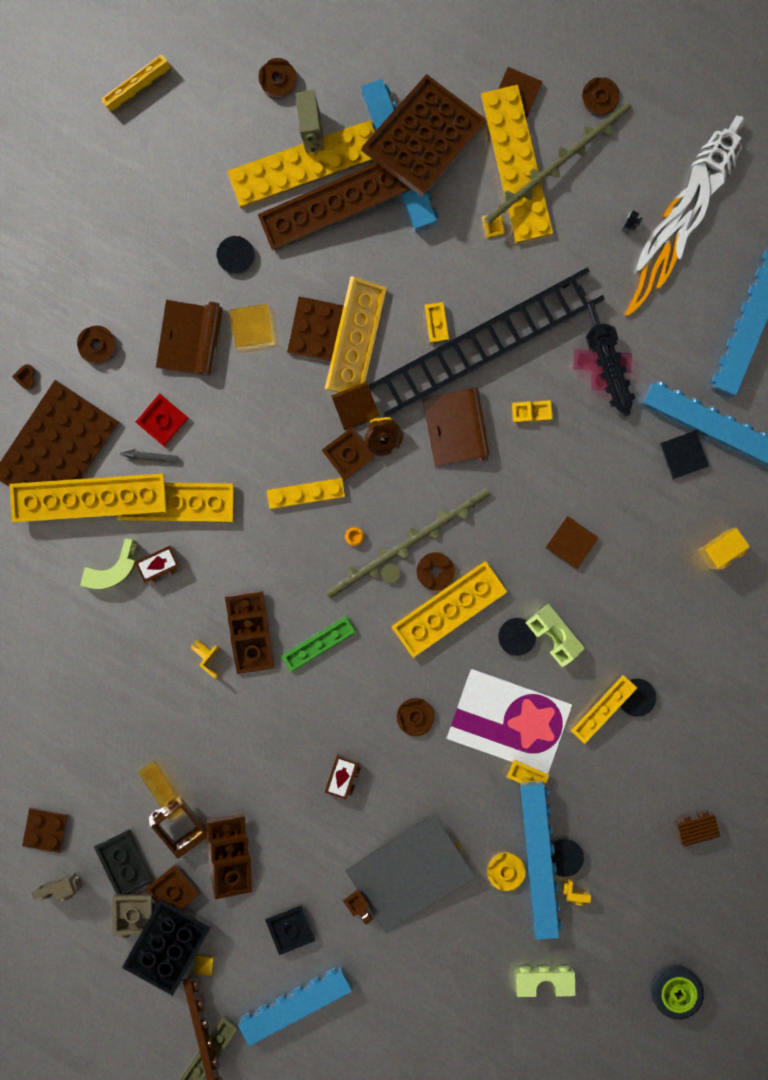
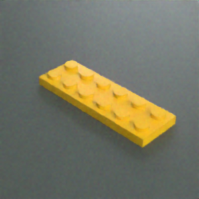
[325,277,387,393]
[118,483,234,522]
[391,561,507,658]

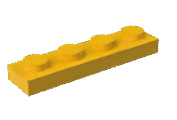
[100,54,171,112]
[267,478,345,509]
[571,674,638,744]

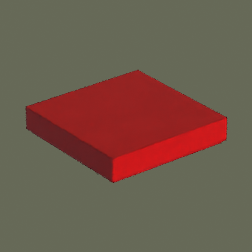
[135,393,189,447]

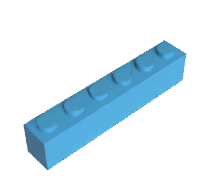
[238,967,352,1046]

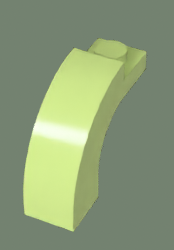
[80,538,137,589]

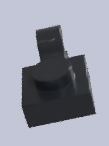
[621,210,643,234]

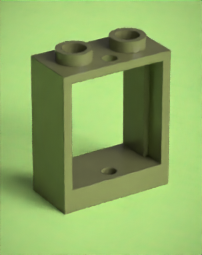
[295,90,325,153]

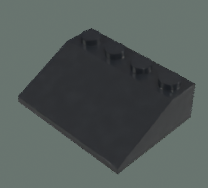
[122,899,212,996]

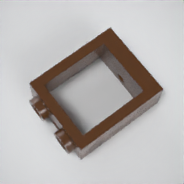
[149,796,207,859]

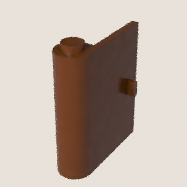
[156,300,223,376]
[422,387,492,467]

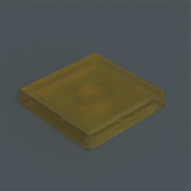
[229,304,273,348]

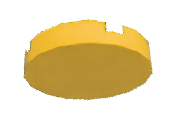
[487,852,526,891]

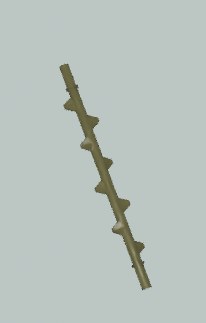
[484,102,632,224]
[326,488,490,598]

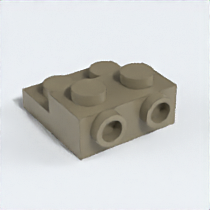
[31,873,82,901]
[112,894,152,938]

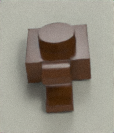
[343,889,373,924]

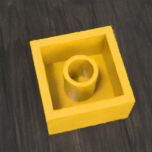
[698,527,750,570]

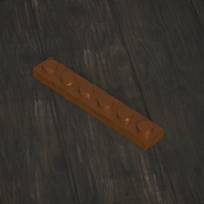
[182,976,223,1080]

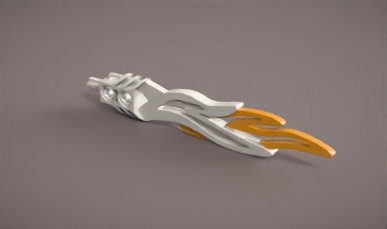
[625,115,746,316]

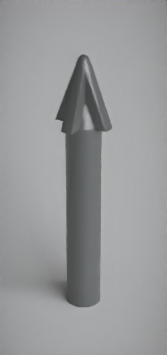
[120,449,178,463]

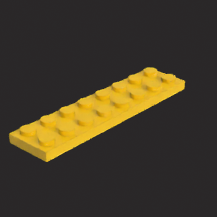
[480,85,553,243]
[227,120,375,208]
[9,473,167,523]

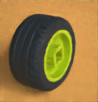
[651,965,704,1020]

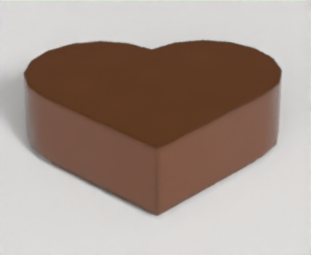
[12,364,36,390]

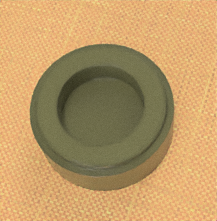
[381,564,400,583]

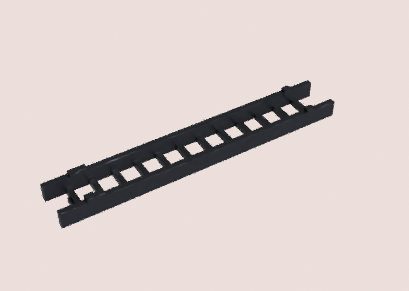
[368,267,605,418]

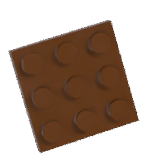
[287,296,344,362]

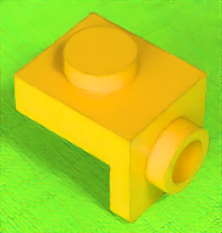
[563,879,591,906]

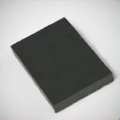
[94,829,154,895]

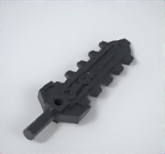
[584,302,636,417]

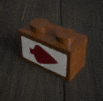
[135,546,181,585]
[324,754,361,800]

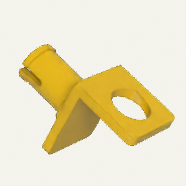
[190,640,221,680]

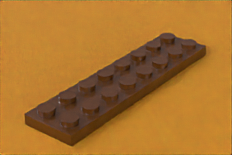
[257,162,412,250]

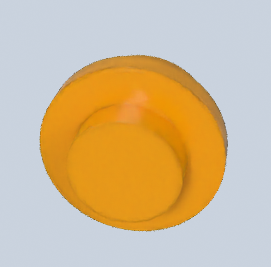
[345,527,364,546]

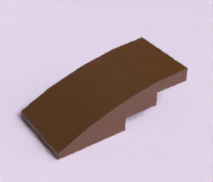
[225,589,275,674]
[206,813,252,899]

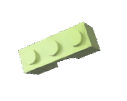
[525,604,585,667]
[515,966,575,997]

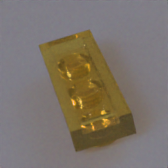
[138,761,183,820]

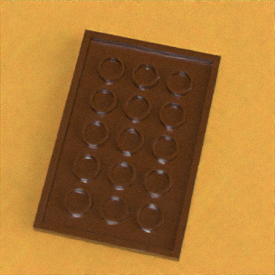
[361,74,486,197]
[0,380,119,486]

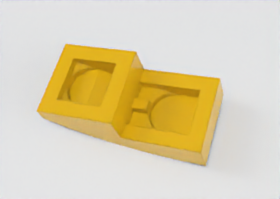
[512,400,553,422]

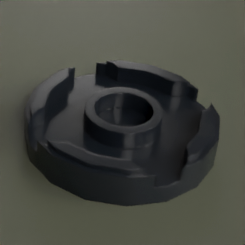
[216,236,255,275]
[498,618,536,656]
[620,678,657,717]
[551,838,584,877]

